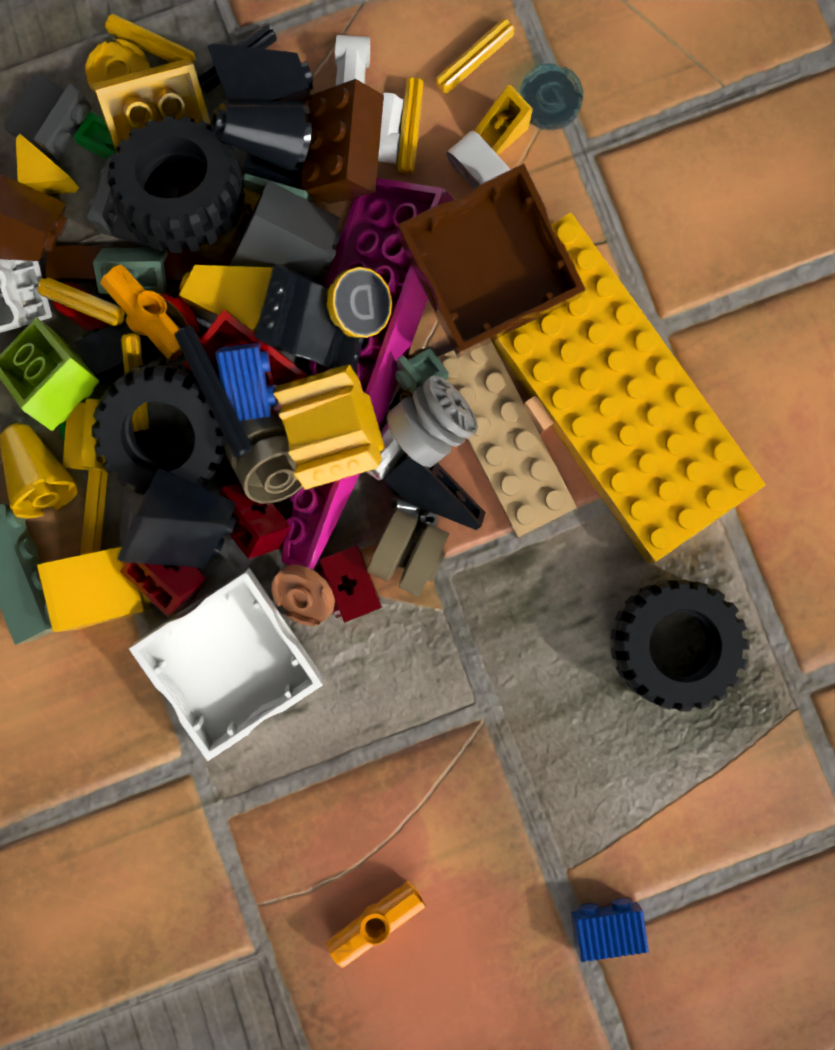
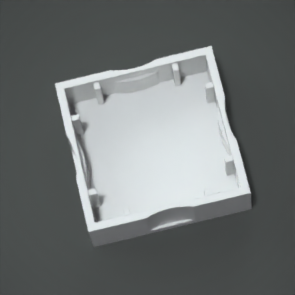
[129,567,323,761]

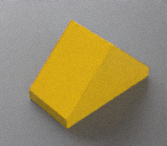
[474,84,533,155]
[16,134,79,195]

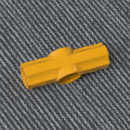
[100,264,183,362]
[325,880,426,968]

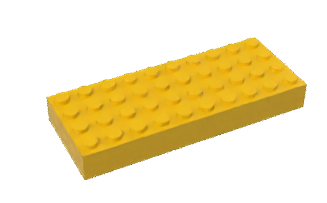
[492,212,766,563]

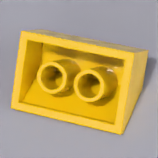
[92,58,211,154]

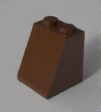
[0,174,68,261]

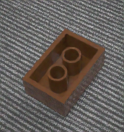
[301,79,384,205]

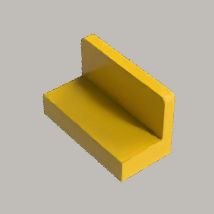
[63,399,105,471]

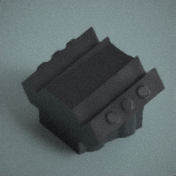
[255,264,364,372]

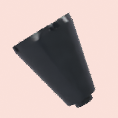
[211,101,312,172]

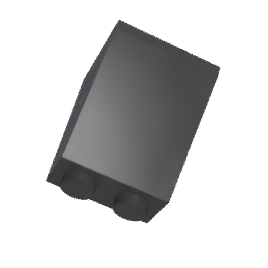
[230,180,341,279]

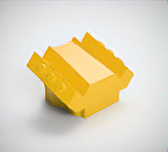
[273,364,385,489]

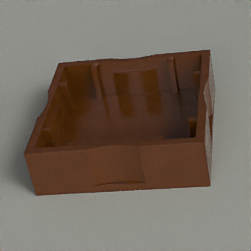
[397,164,586,358]

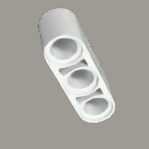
[446,131,511,190]

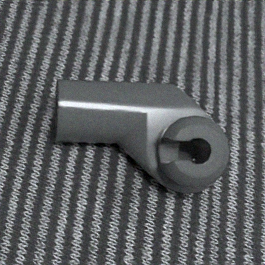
[390,497,438,529]

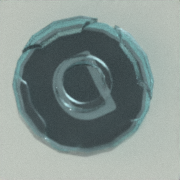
[519,63,584,131]

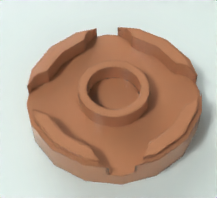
[271,564,335,626]

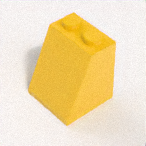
[179,265,273,333]
[37,547,152,633]

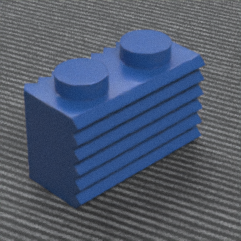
[216,342,277,421]
[571,898,649,962]

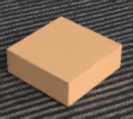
[523,396,554,434]

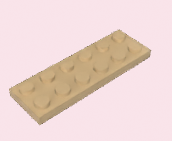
[438,342,577,538]

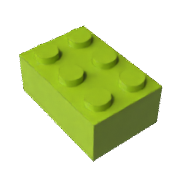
[0,317,100,431]

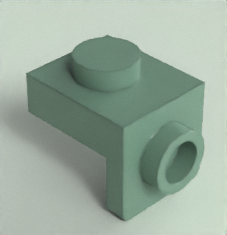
[395,348,449,395]

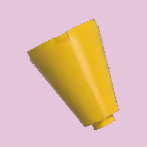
[0,423,78,519]

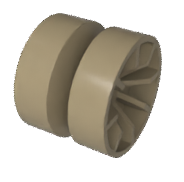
[224,412,303,503]
[367,509,450,597]

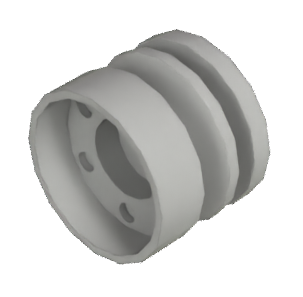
[387,375,478,467]

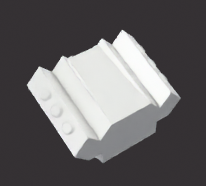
[0,259,52,333]

